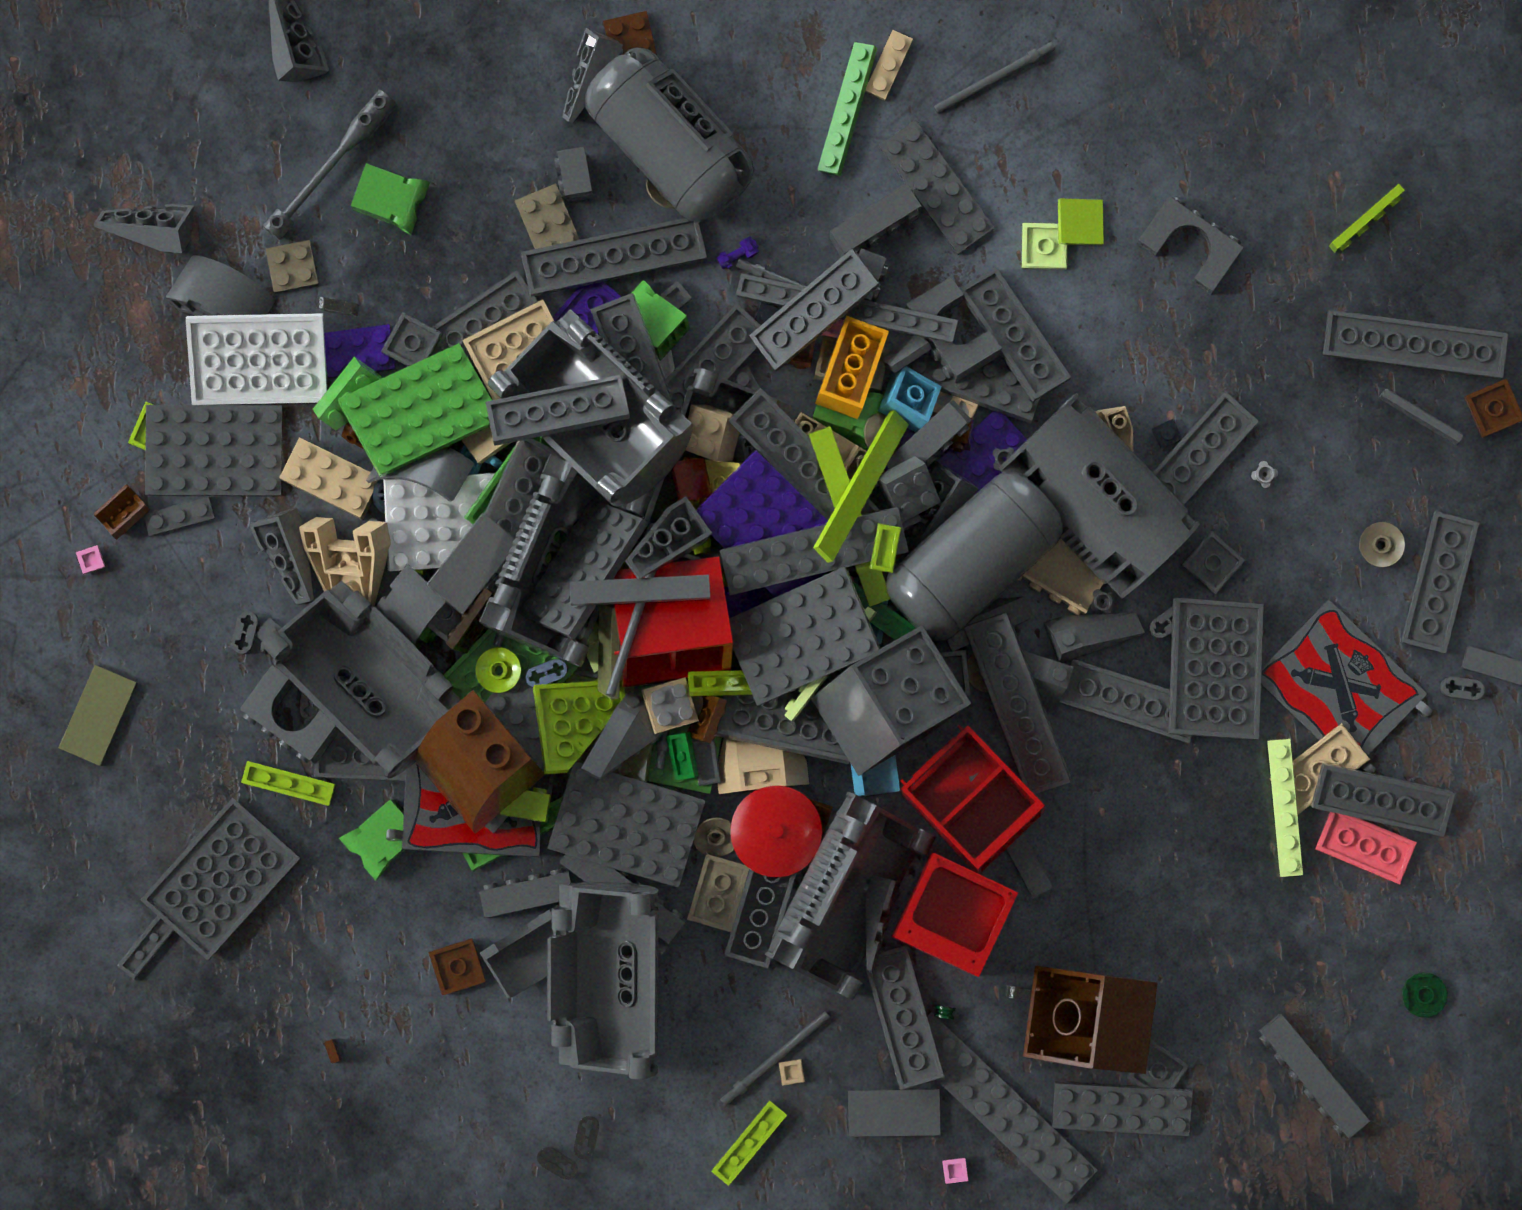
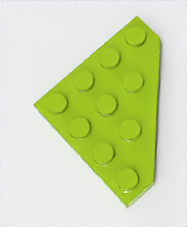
[533,680,625,774]

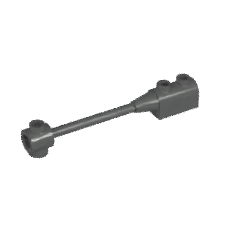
[263,89,398,240]

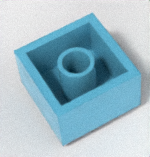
[878,366,942,432]

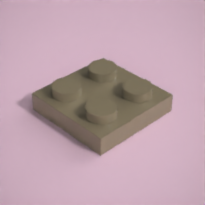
[266,240,319,294]

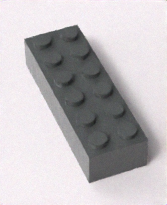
[724,869,796,968]

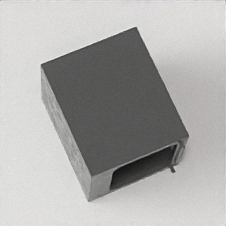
[811,625,971,776]

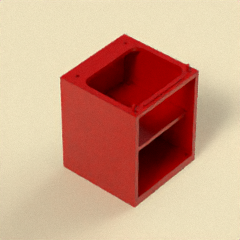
[613,557,733,687]
[900,725,1045,874]
[891,853,1018,977]

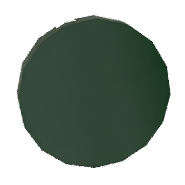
[1401,972,1448,1018]

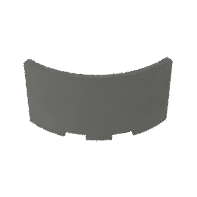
[165,255,275,316]
[366,448,475,502]
[376,564,446,645]
[480,904,559,999]

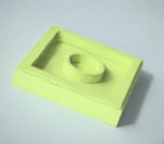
[1022,223,1067,270]

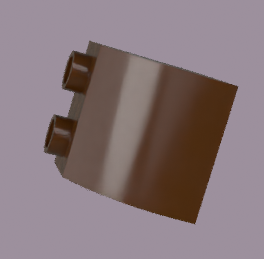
[416,690,545,834]
[1023,966,1158,1074]

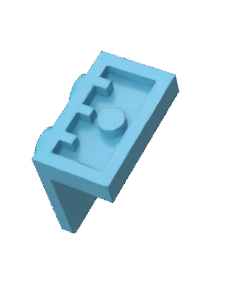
[850,755,900,797]

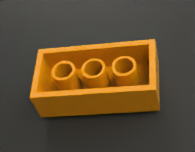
[815,315,889,419]

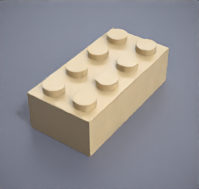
[279,437,378,520]

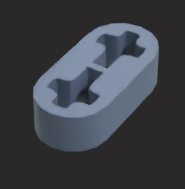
[525,659,568,687]

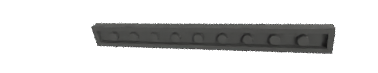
[736,273,959,344]

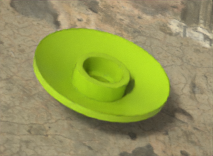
[476,647,521,693]

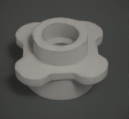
[1251,461,1278,488]

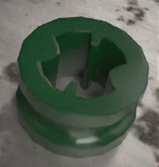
[934,1005,956,1020]

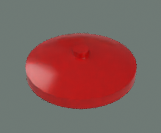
[731,786,822,877]

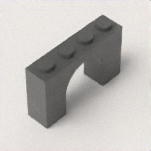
[1137,196,1243,295]
[905,277,1002,383]
[240,665,340,764]

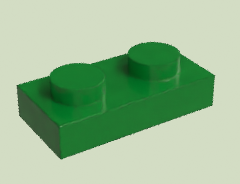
[666,731,699,780]

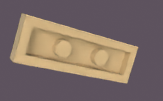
[865,30,913,101]

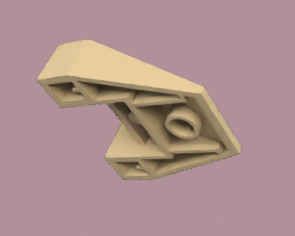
[299,517,391,607]

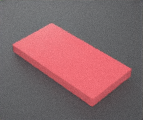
[1315,812,1417,885]

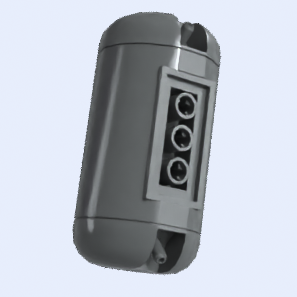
[585,47,754,223]
[886,471,1063,642]

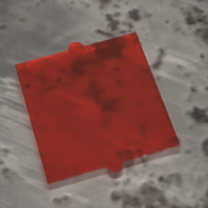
[672,458,712,502]

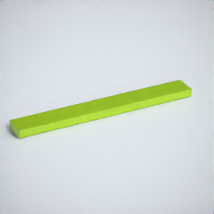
[813,410,909,563]
[808,426,890,606]

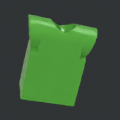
[351,163,430,235]
[631,280,690,361]
[812,393,884,450]
[339,799,404,881]

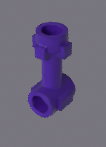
[717,236,759,269]

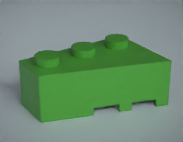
[313,357,384,430]

